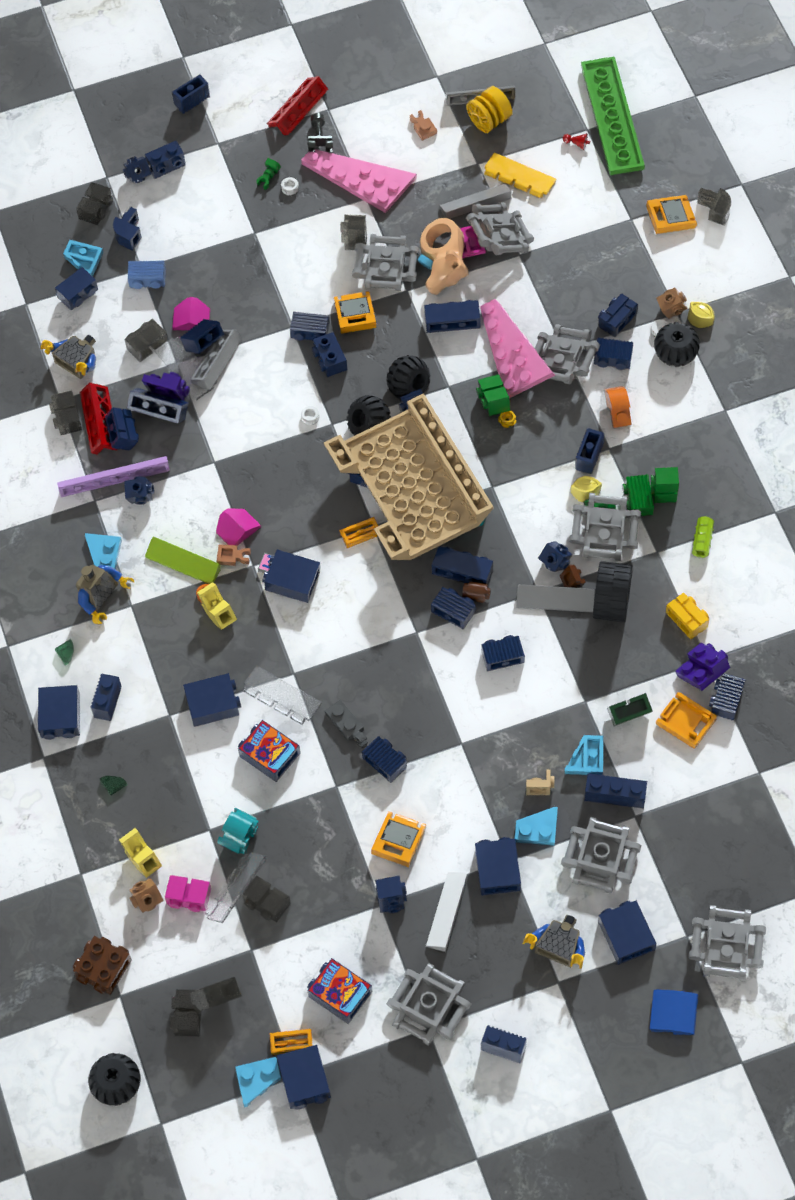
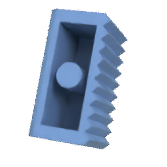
[128,260,166,289]

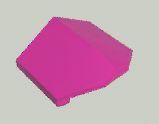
[460,226,486,258]
[172,297,210,330]
[216,508,261,546]

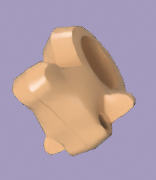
[420,218,469,295]

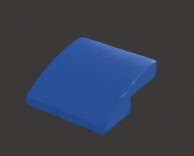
[650,989,698,1035]

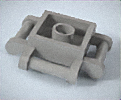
[466,202,534,255]
[352,234,419,291]
[535,324,600,385]
[569,493,641,561]
[561,817,641,894]
[689,905,766,981]
[386,963,472,1046]

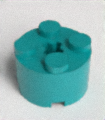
[217,807,259,854]

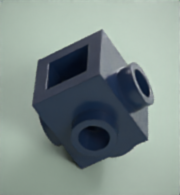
[122,156,152,183]
[124,476,155,505]
[538,541,573,572]

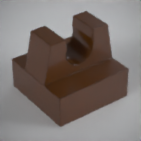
[560,565,586,588]

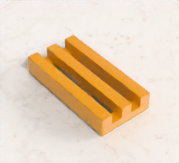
[339,517,378,548]
[270,1029,313,1055]

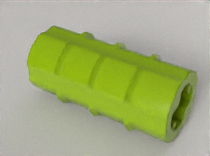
[692,516,714,558]

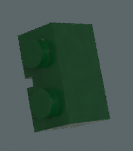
[607,693,653,726]

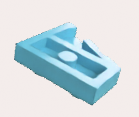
[63,240,103,276]
[85,533,122,569]
[565,735,603,775]
[515,807,558,846]
[235,1057,281,1107]

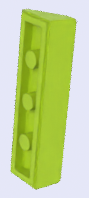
[145,536,221,584]

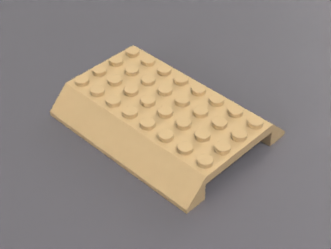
[324,393,494,560]

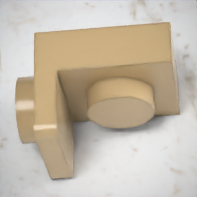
[526,769,554,795]

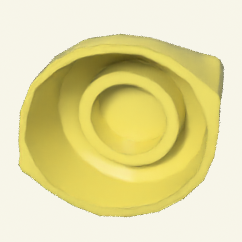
[688,302,715,328]
[570,476,602,502]

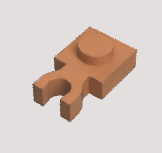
[409,110,437,141]
[216,544,251,566]

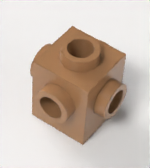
[656,287,688,319]
[129,878,164,913]

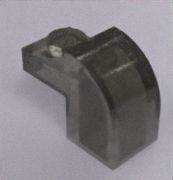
[697,188,731,226]

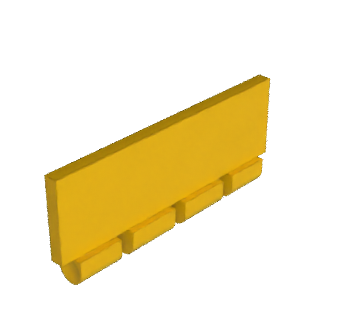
[484,152,556,198]

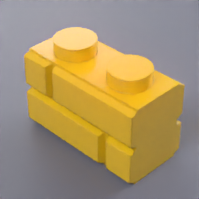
[665,593,709,640]

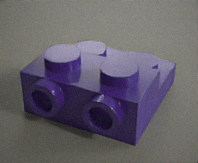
[142,372,190,401]
[675,642,730,691]

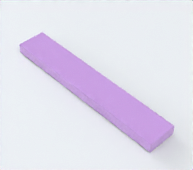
[57,456,170,497]

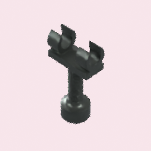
[307,113,333,152]

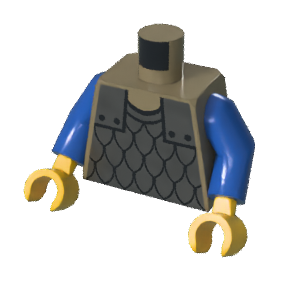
[40,335,96,379]
[76,565,134,624]
[522,915,585,969]

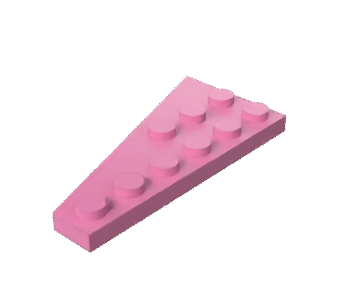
[301,149,417,213]
[480,299,555,399]

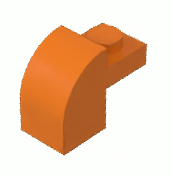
[604,386,632,428]

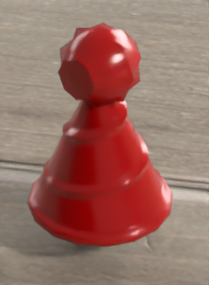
[562,133,591,150]

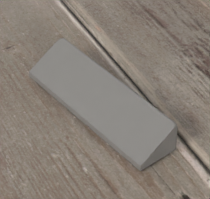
[446,86,515,105]
[439,184,511,219]
[190,330,241,390]
[516,584,595,613]

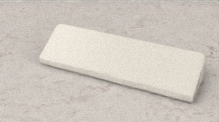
[426,872,467,952]

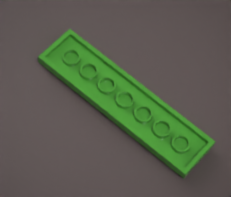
[581,56,645,175]

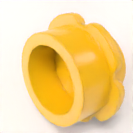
[498,411,516,428]

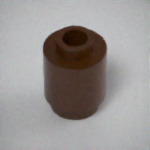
[462,581,491,603]

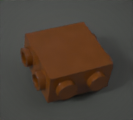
[73,936,132,995]

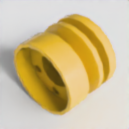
[467,86,512,133]

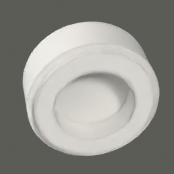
[281,177,299,195]
[651,319,669,337]
[301,406,319,425]

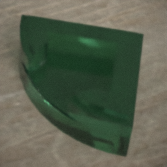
[55,639,74,666]
[100,775,127,796]

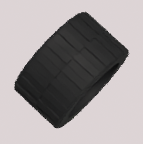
[593,561,633,622]

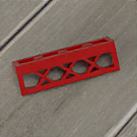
[266,76,329,136]
[80,382,118,455]

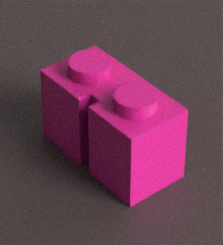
[165,875,211,912]

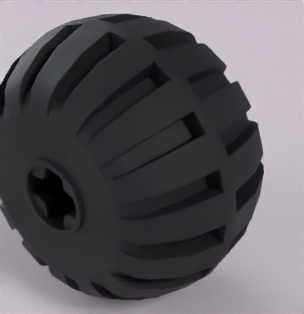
[654,322,700,367]
[386,355,431,399]
[347,395,391,436]
[88,1053,141,1106]

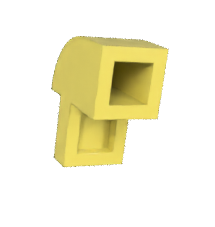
[197,582,237,630]
[119,828,162,878]

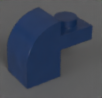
[113,207,142,251]

